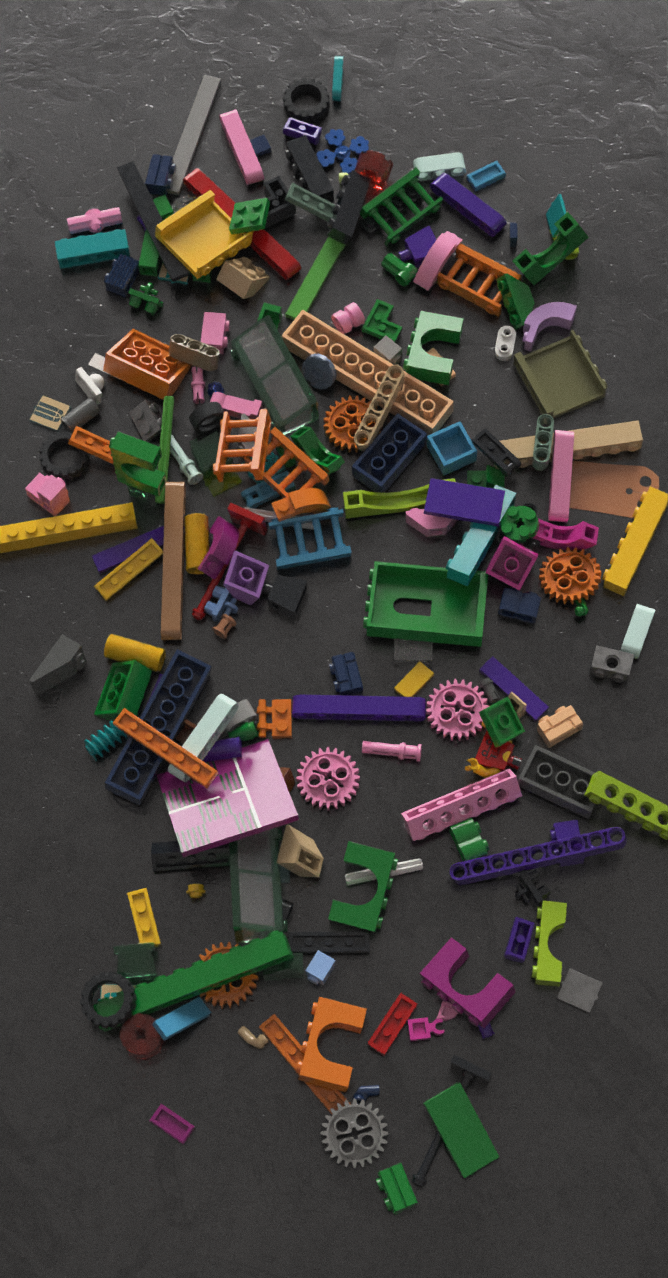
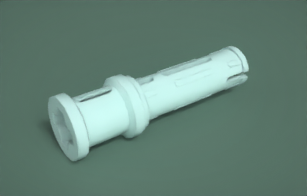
[170,434,203,485]

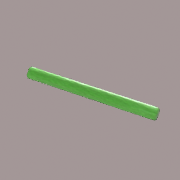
[155,396,174,504]

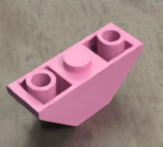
[406,508,458,537]

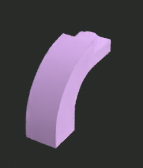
[522,302,577,351]

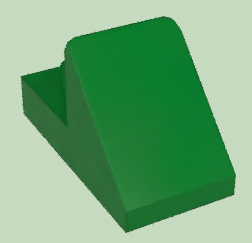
[467,465,505,489]

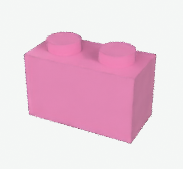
[201,312,230,354]

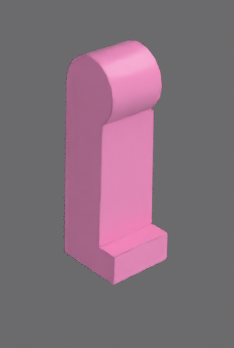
[210,392,263,420]

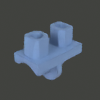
[204,586,238,623]

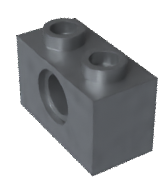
[590,645,634,683]

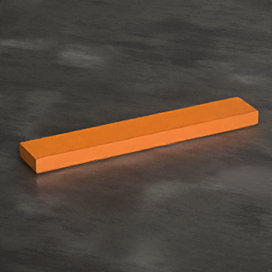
[112,708,218,789]
[259,1014,350,1121]

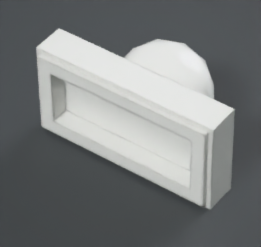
[75,367,105,405]

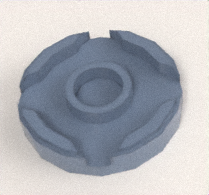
[302,353,336,389]

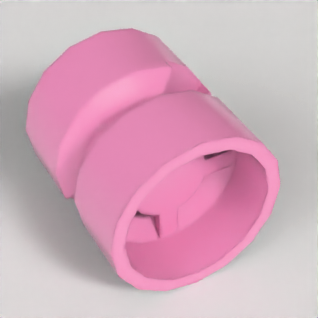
[331,302,365,335]

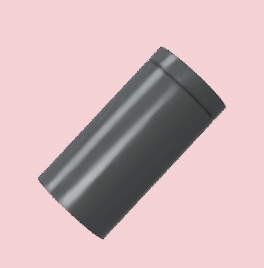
[60,397,101,434]

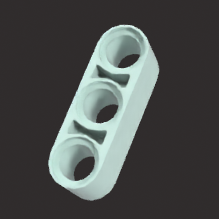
[413,153,466,181]
[620,604,655,660]

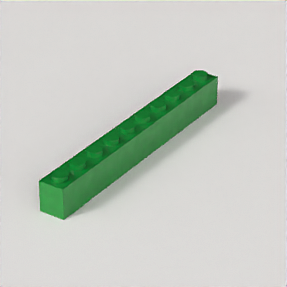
[93,931,294,1031]

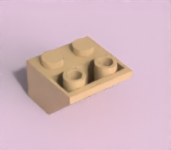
[216,257,270,299]
[277,825,324,877]

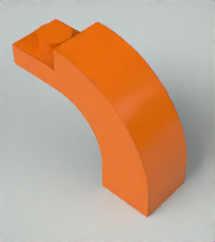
[271,488,332,522]

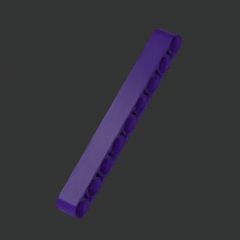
[450,827,627,885]

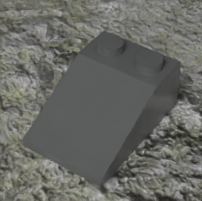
[29,634,86,696]

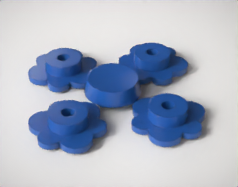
[317,129,369,174]

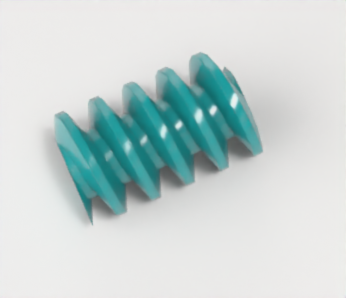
[84,720,127,762]

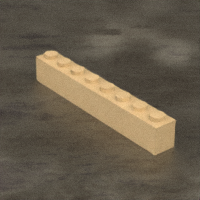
[494,420,643,469]

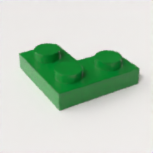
[362,299,403,343]

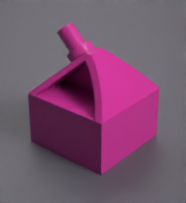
[486,536,538,590]

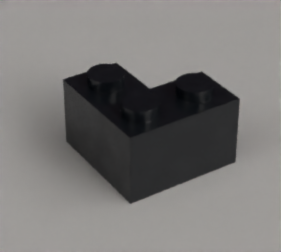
[263,176,296,228]

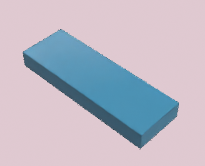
[152,997,212,1041]

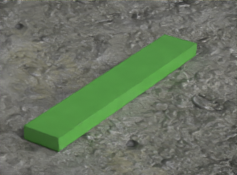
[285,236,346,320]

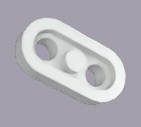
[495,326,516,361]

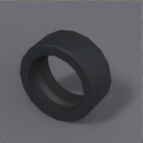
[189,402,224,434]

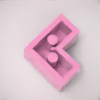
[25,473,70,516]

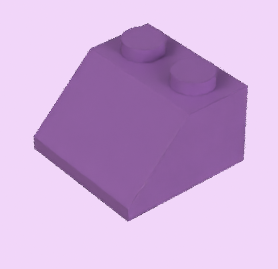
[223,551,269,605]

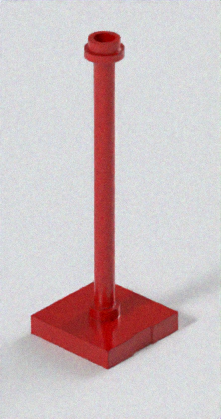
[192,503,268,620]

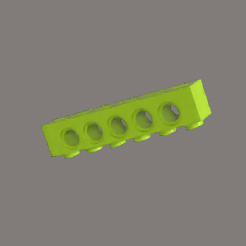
[584,771,668,840]

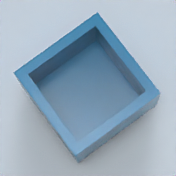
[427,421,477,476]

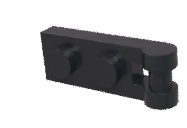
[472,428,521,477]

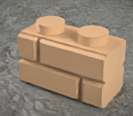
[537,705,583,748]

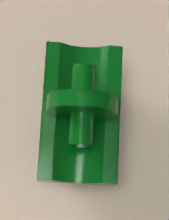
[129,282,164,315]

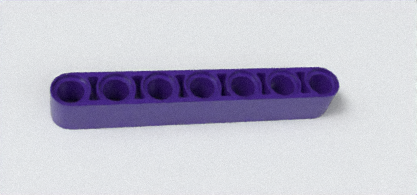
[292,695,426,721]

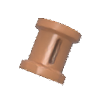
[212,614,237,639]

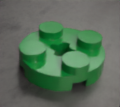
[501,506,539,543]

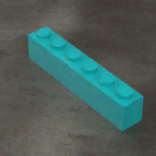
[446,485,516,586]

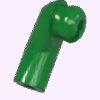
[575,597,588,617]

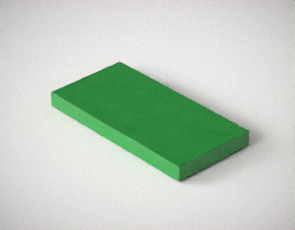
[423,1082,499,1178]

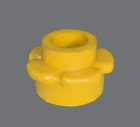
[186,884,206,898]

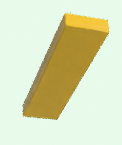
[94,538,163,601]

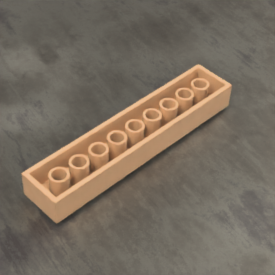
[281,310,454,436]

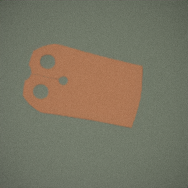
[569,461,659,518]

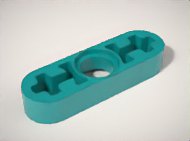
[332,56,344,101]

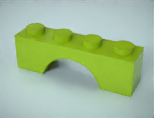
[532,901,567,987]

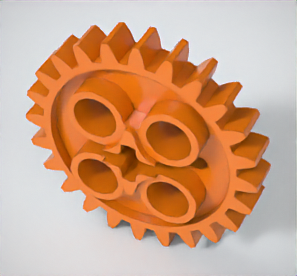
[323,396,383,453]
[539,547,601,605]
[195,942,259,1008]

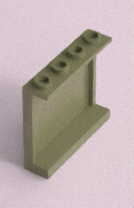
[513,330,608,419]

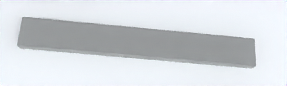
[168,75,221,196]

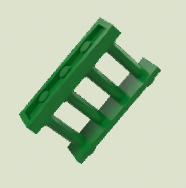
[360,167,443,246]

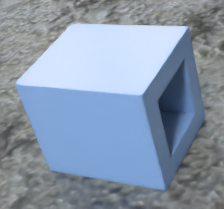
[305,950,336,985]

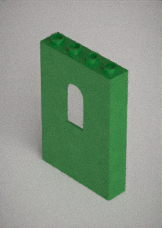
[363,561,488,647]

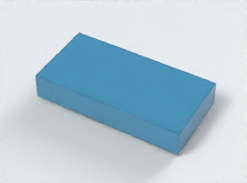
[466,161,506,192]

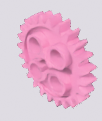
[426,679,489,741]
[296,747,360,811]

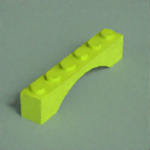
[343,478,455,519]

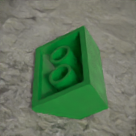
[94,660,152,721]

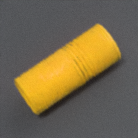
[184,513,209,574]
[104,634,166,673]

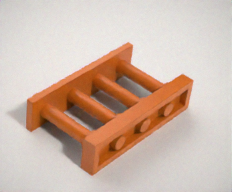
[437,243,522,317]
[213,409,271,482]
[244,427,330,498]

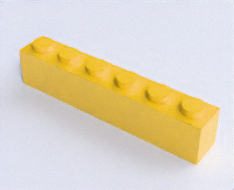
[602,486,668,596]

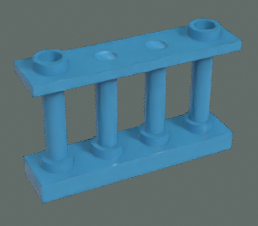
[269,507,351,570]

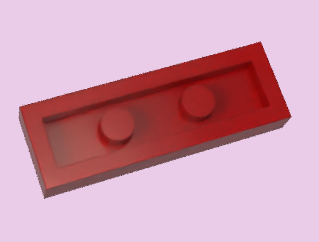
[367,993,418,1056]

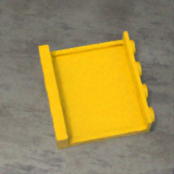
[155,190,253,279]

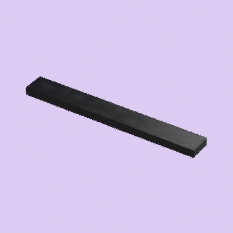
[117,161,189,282]

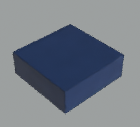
[250,135,271,157]
[509,222,518,247]

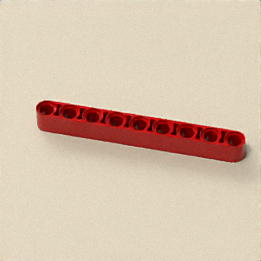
[183,168,301,280]

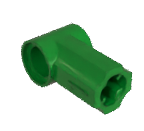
[381,253,418,287]

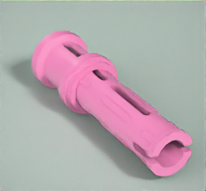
[362,741,422,762]

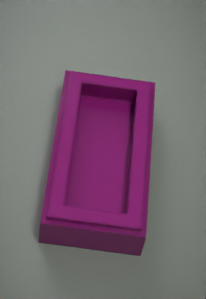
[149,1104,195,1145]

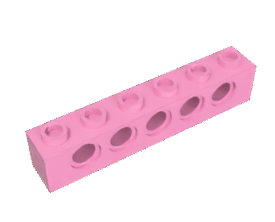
[401,768,522,841]

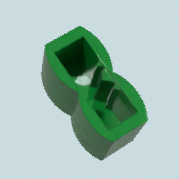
[449,818,490,861]

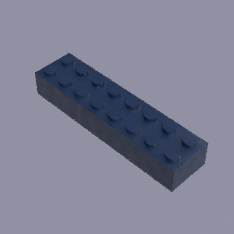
[105,649,212,806]

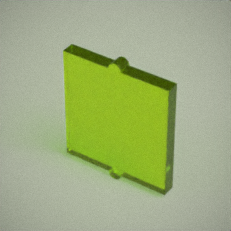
[200,458,242,497]

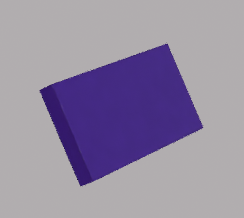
[424,478,505,527]

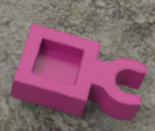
[407,1017,444,1042]

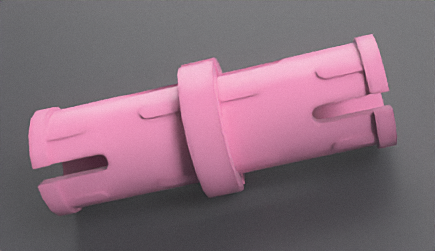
[191,366,205,404]

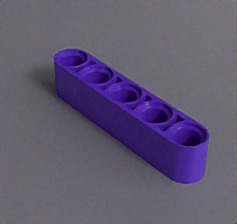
[430,172,507,237]

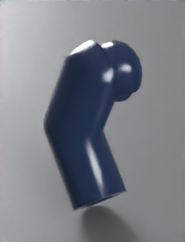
[352,1085,380,1105]

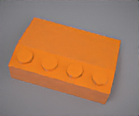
[103,329,192,400]

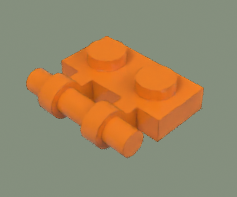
[257,699,292,739]

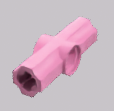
[67,207,122,234]

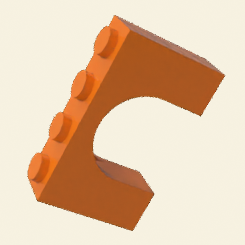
[296,997,367,1092]

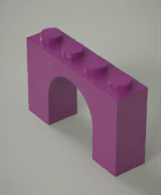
[420,937,515,1029]

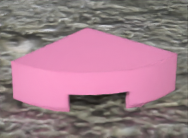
[436,1001,459,1021]

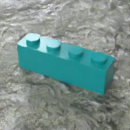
[55,229,130,269]

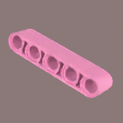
[219,110,264,185]
[548,430,574,522]

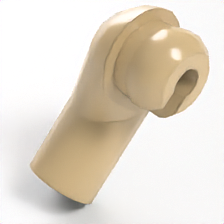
[238,1026,268,1049]

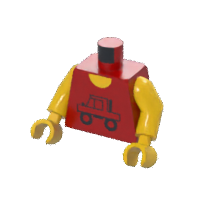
[465,722,522,778]

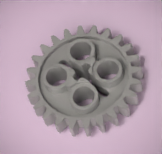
[320,1098,388,1168]

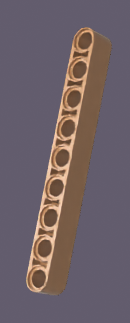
[161,482,186,640]

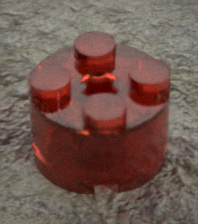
[354,150,393,191]
[120,1013,163,1059]

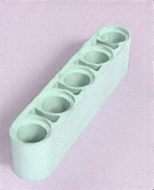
[168,694,239,782]

